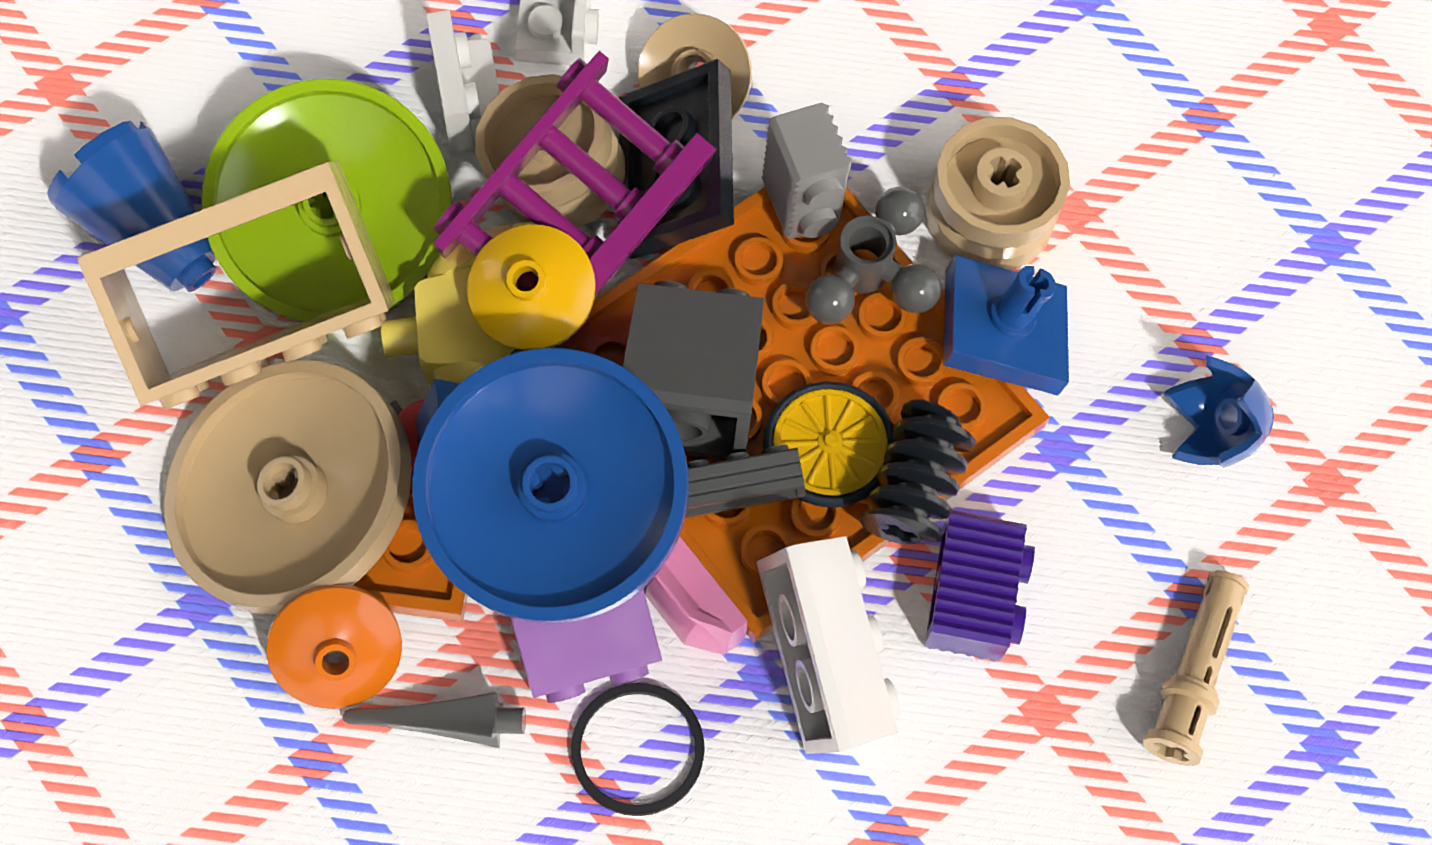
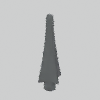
[343,692,526,748]

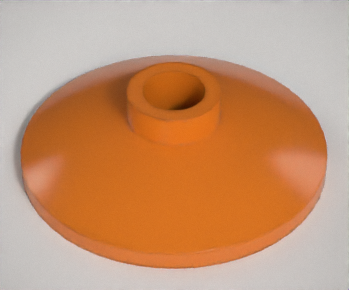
[266,584,402,709]

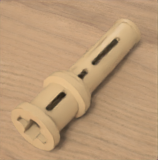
[1143,570,1249,766]

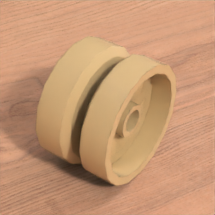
[475,74,625,228]
[926,117,1070,270]

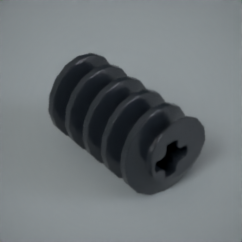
[860,400,976,544]

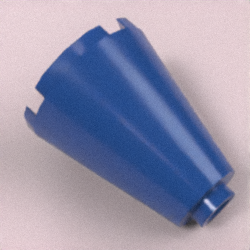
[47,120,217,292]

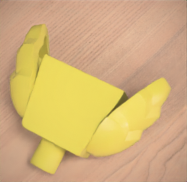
[381,222,534,385]

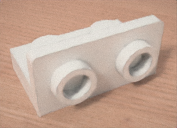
[514,0,600,66]
[426,10,500,153]

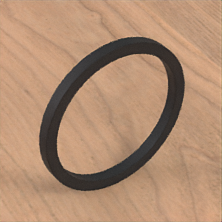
[571,683,705,816]

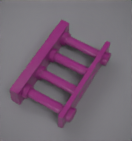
[433,50,716,296]

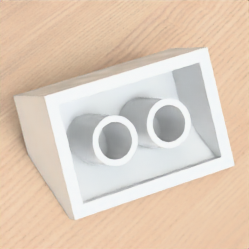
[756,536,900,754]

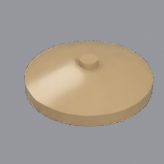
[164,360,412,615]

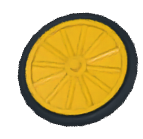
[763,381,894,508]

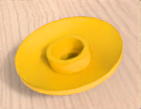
[467,224,596,351]

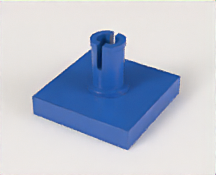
[943,255,1069,396]

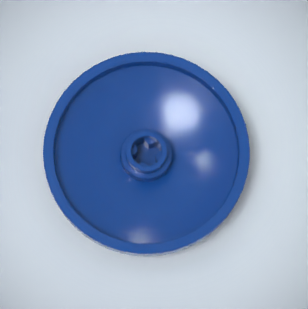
[412,348,689,624]

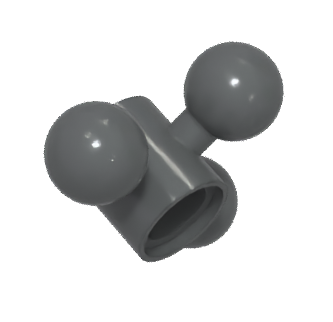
[805,186,941,324]

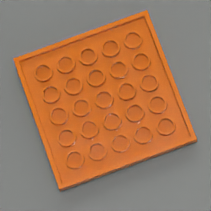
[559,186,1050,643]

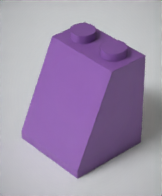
[509,589,663,703]

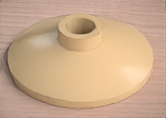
[638,13,752,118]

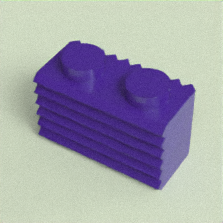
[924,510,1035,662]

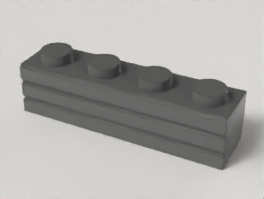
[685,445,806,518]

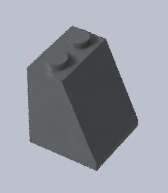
[623,281,764,460]

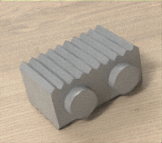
[761,102,852,239]

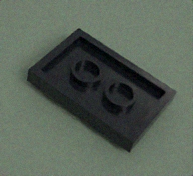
[618,59,734,259]

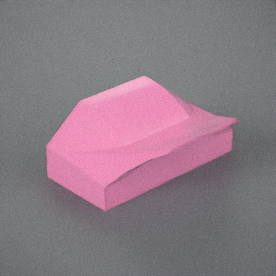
[645,536,748,655]

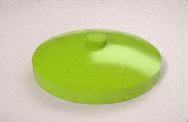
[201,79,452,323]

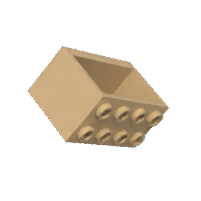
[76,160,395,410]

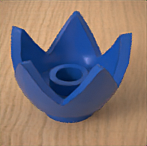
[1164,355,1274,468]

